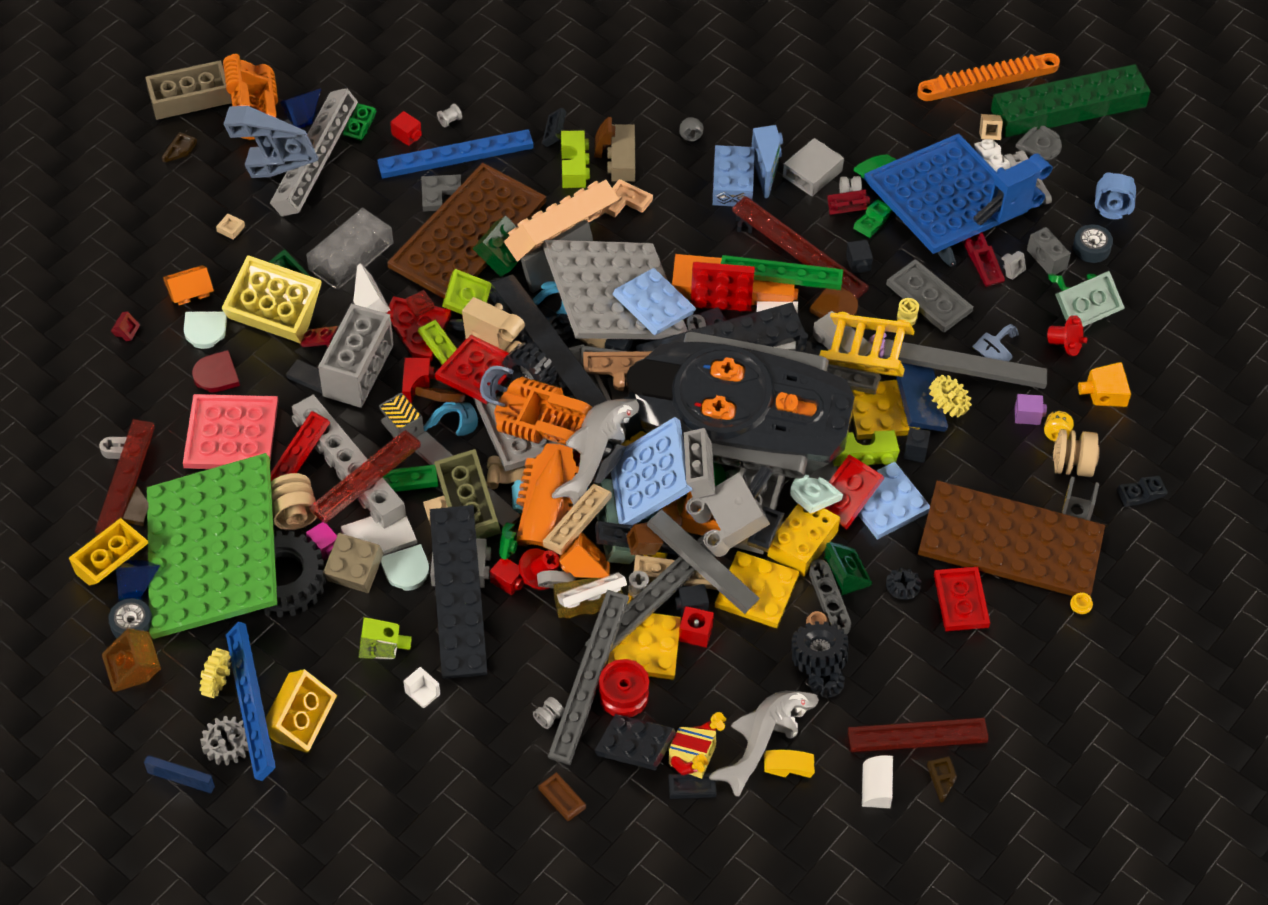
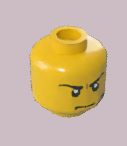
[1044,411,1074,441]

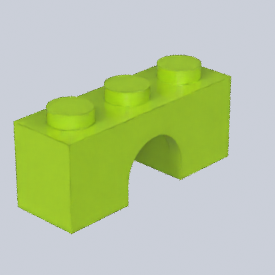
[561,131,590,188]
[833,430,900,466]

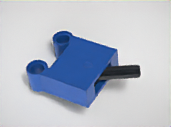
[973,153,1053,226]

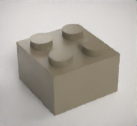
[323,533,384,593]

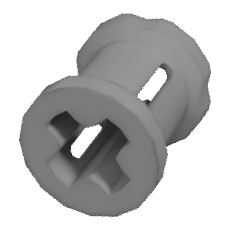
[437,104,462,127]
[628,571,649,598]

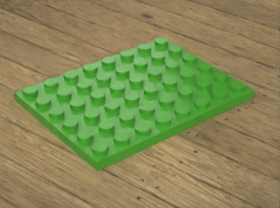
[147,453,277,639]

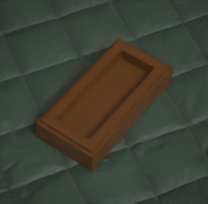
[539,772,586,821]

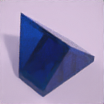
[280,89,321,128]
[116,560,161,601]

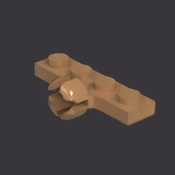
[583,351,652,391]

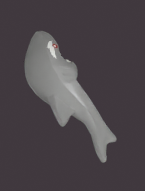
[552,399,639,506]
[709,691,819,797]

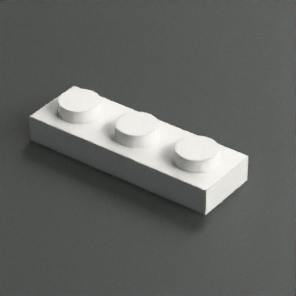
[557,573,627,608]

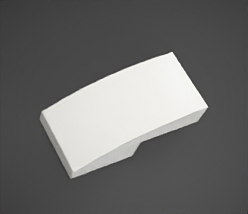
[975,139,1010,172]

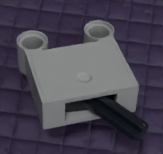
[686,466,773,557]

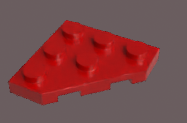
[387,296,451,362]

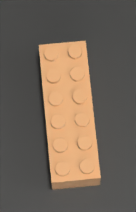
[504,180,619,262]

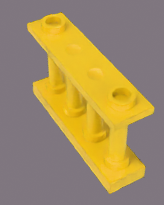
[819,312,915,377]

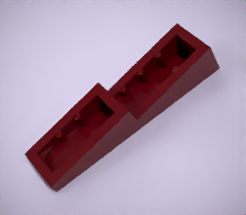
[962,232,1005,287]

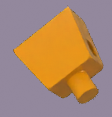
[1078,362,1131,407]

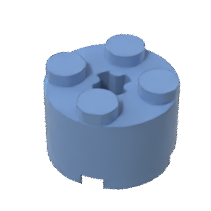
[1095,173,1136,219]

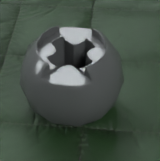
[679,117,703,141]

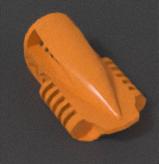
[223,54,278,140]
[494,377,593,445]
[516,444,579,553]

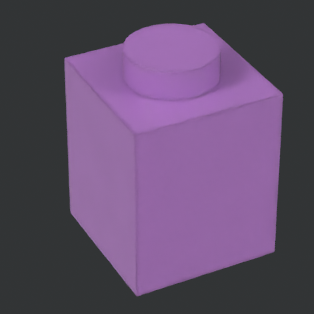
[1015,394,1047,425]

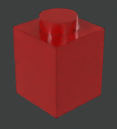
[390,111,422,146]
[490,558,525,596]

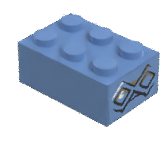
[713,145,754,206]

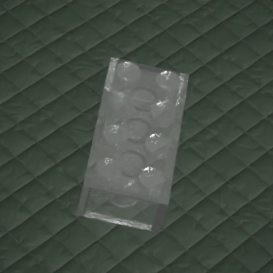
[306,208,393,290]

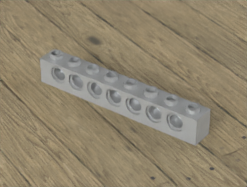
[270,88,358,216]
[292,395,406,529]

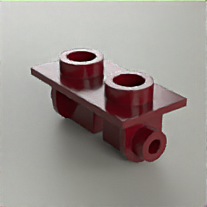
[827,190,870,215]

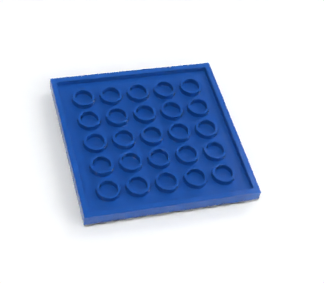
[864,133,1029,254]

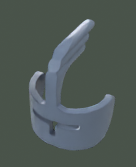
[972,324,1019,362]
[480,366,514,407]

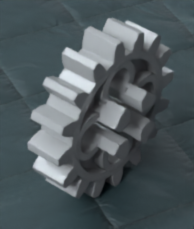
[200,716,249,765]

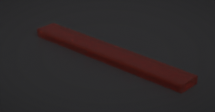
[732,196,868,299]

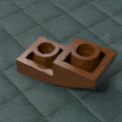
[594,117,616,158]

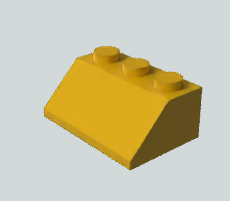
[69,518,148,585]
[265,669,337,752]

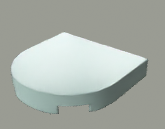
[184,312,227,349]
[790,475,843,514]
[380,544,429,591]

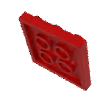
[691,262,755,311]
[435,335,510,404]

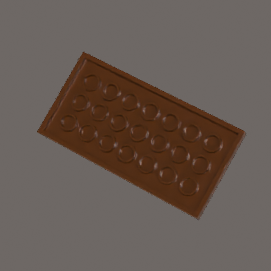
[387,163,547,298]
[918,480,1105,597]

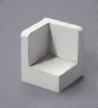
[404,667,440,708]

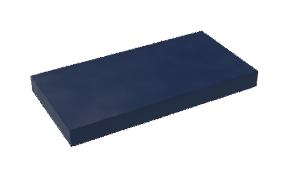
[896,363,948,432]

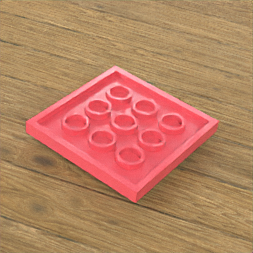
[183,394,278,469]

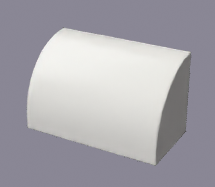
[862,756,893,808]

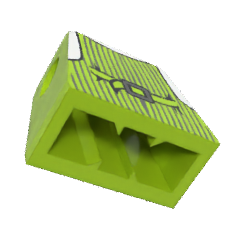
[359,618,412,659]

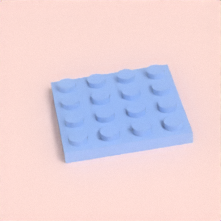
[611,417,692,526]

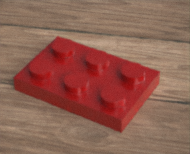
[825,454,885,530]
[934,567,990,631]

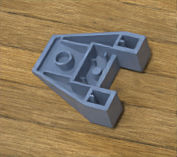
[224,106,318,178]

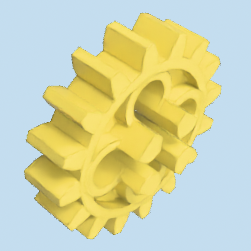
[929,375,972,417]
[200,648,231,698]

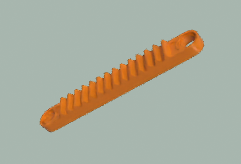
[917,53,1060,101]

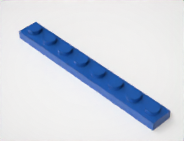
[377,129,533,179]
[226,622,276,781]

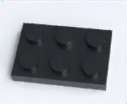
[595,714,676,770]

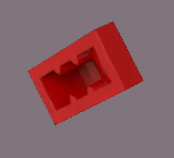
[402,358,435,404]

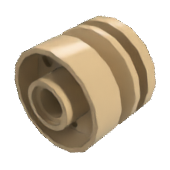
[1053,429,1099,477]
[271,473,319,530]

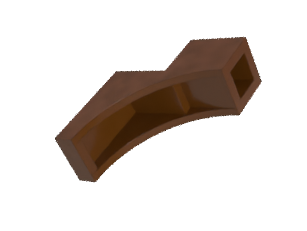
[626,499,682,555]

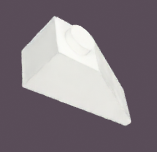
[353,263,390,313]

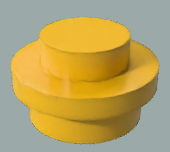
[1070,593,1093,614]

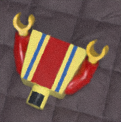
[667,712,726,779]

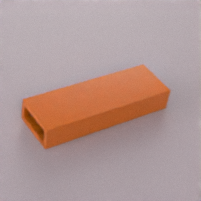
[672,254,798,305]

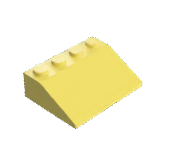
[222,255,322,343]

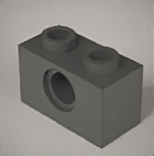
[1027,227,1071,274]

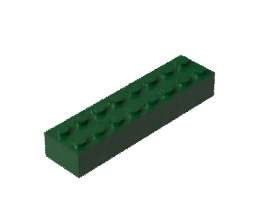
[991,64,1150,138]

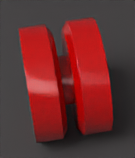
[599,659,649,717]

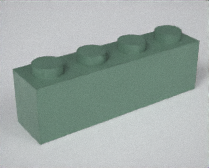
[596,479,636,564]

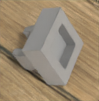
[1002,251,1026,280]

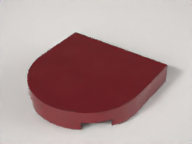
[192,350,240,392]

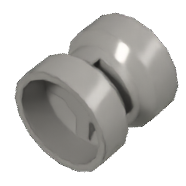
[839,176,862,193]
[533,697,564,729]

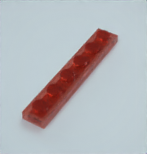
[95,419,155,535]
[309,430,421,523]
[848,718,988,752]

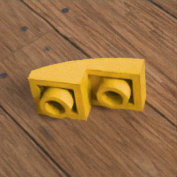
[764,750,815,778]

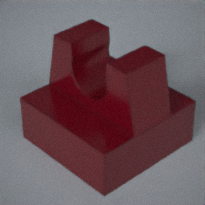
[111,311,140,341]

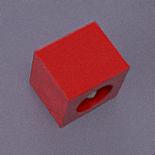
[679,606,714,648]

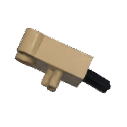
[449,297,525,353]

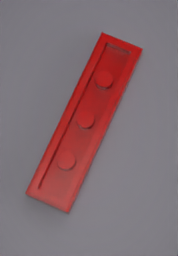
[270,411,330,482]

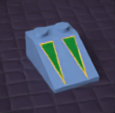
[752,125,783,198]

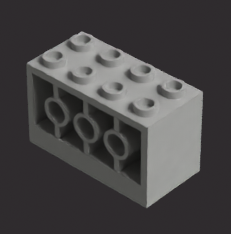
[318,303,394,408]

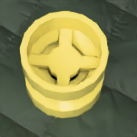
[897,298,919,325]

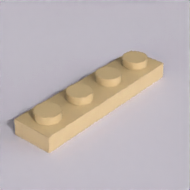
[543,483,612,555]
[633,555,717,590]

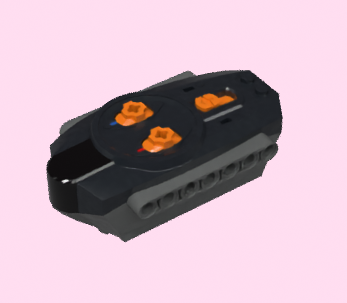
[626,332,855,479]

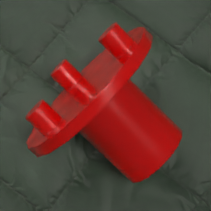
[1047,315,1087,356]
[519,548,560,590]

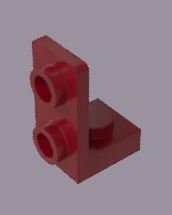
[300,326,339,347]

